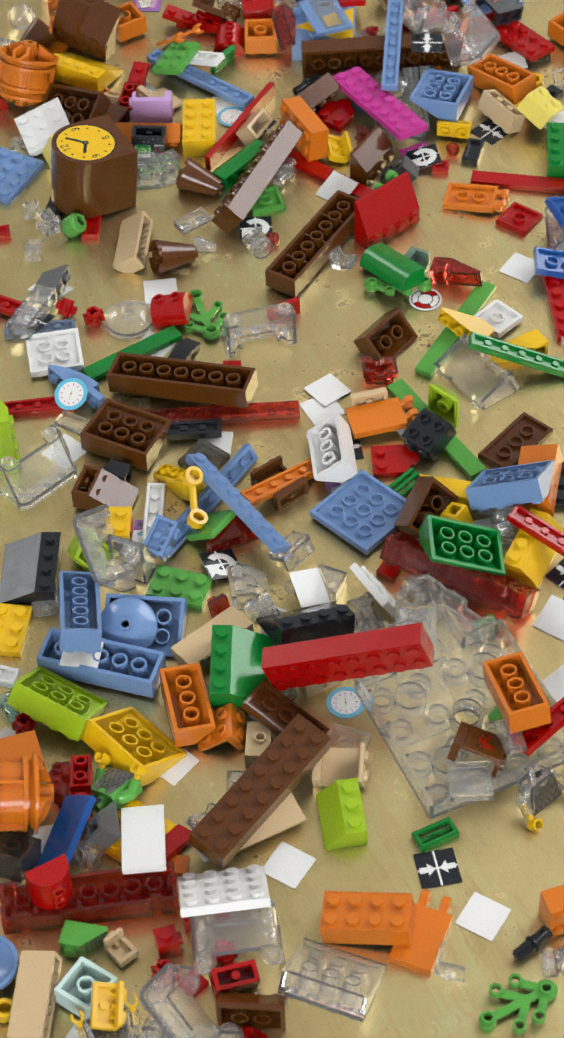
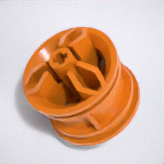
[0,40,59,107]
[0,752,54,834]

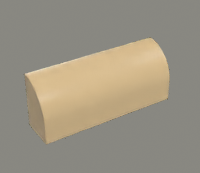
[113,210,153,273]
[171,605,254,672]
[238,793,306,852]
[7,950,62,1038]

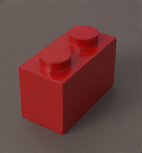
[209,959,261,997]

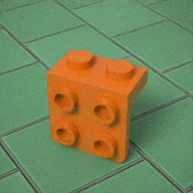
[198,703,246,751]

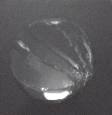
[7,3,35,31]

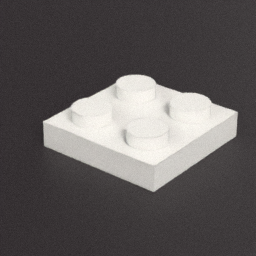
[474,299,523,339]

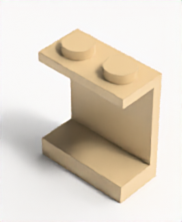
[312,742,370,790]

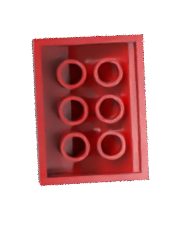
[354,172,420,249]

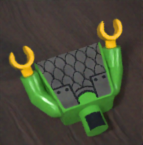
[91,752,146,813]

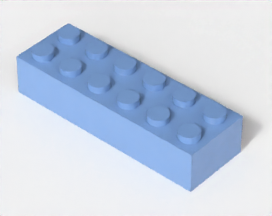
[58,571,102,653]
[36,627,166,698]

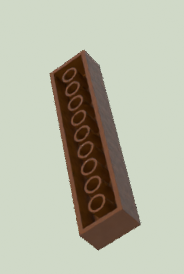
[301,30,462,79]

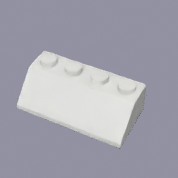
[307,413,358,483]

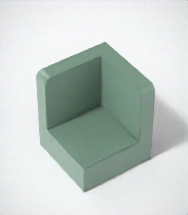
[404,246,430,271]

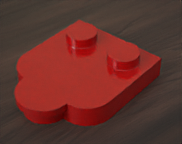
[316,99,355,132]
[371,444,419,479]

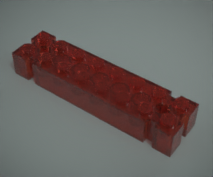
[379,531,541,619]
[0,861,180,935]

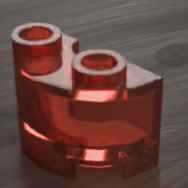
[360,356,398,385]
[47,761,70,808]

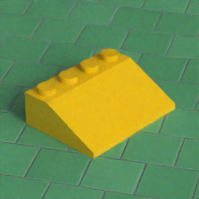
[53,53,124,92]
[82,706,187,787]

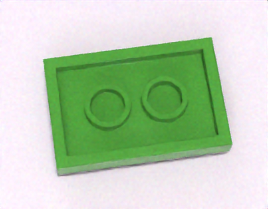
[152,41,201,75]
[146,565,214,611]

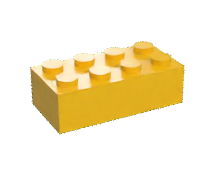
[182,98,217,157]

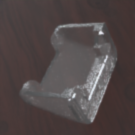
[402,0,460,34]
[441,2,501,67]
[221,302,297,358]
[434,334,520,411]
[0,424,77,511]
[72,503,137,593]
[189,899,285,975]
[140,963,245,1038]

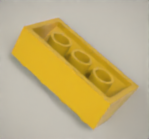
[501,508,564,589]

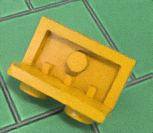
[437,120,473,139]
[327,131,353,164]
[103,507,132,547]
[90,981,127,1031]

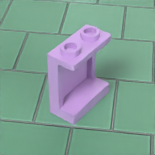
[129,91,174,123]

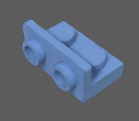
[141,514,182,562]

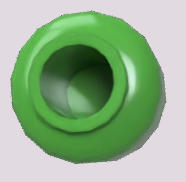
[61,213,86,238]

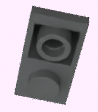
[380,155,420,184]
[36,264,72,301]
[85,802,121,849]

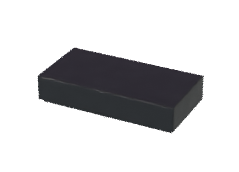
[461,138,485,165]

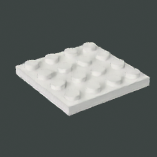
[178,865,271,918]

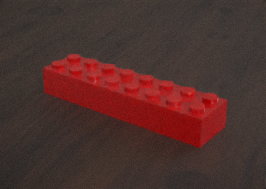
[261,622,433,691]

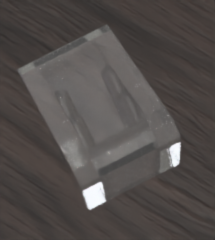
[318,564,347,604]

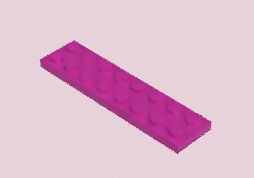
[332,66,428,141]

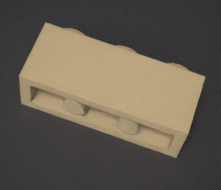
[477,89,525,134]

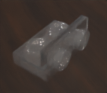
[267,531,315,572]

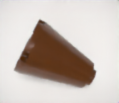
[19,18,57,48]
[176,157,224,196]
[149,240,198,274]

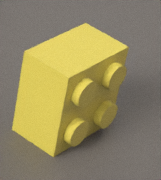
[517,86,564,130]

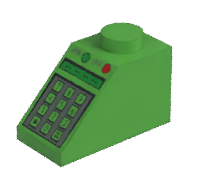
[58,920,109,957]

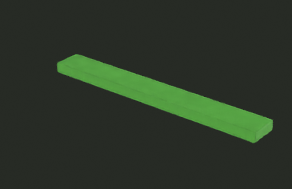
[415,280,496,378]
[387,379,486,480]

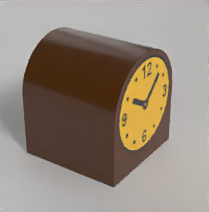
[51,115,138,218]

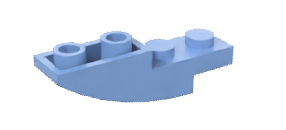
[48,365,105,410]

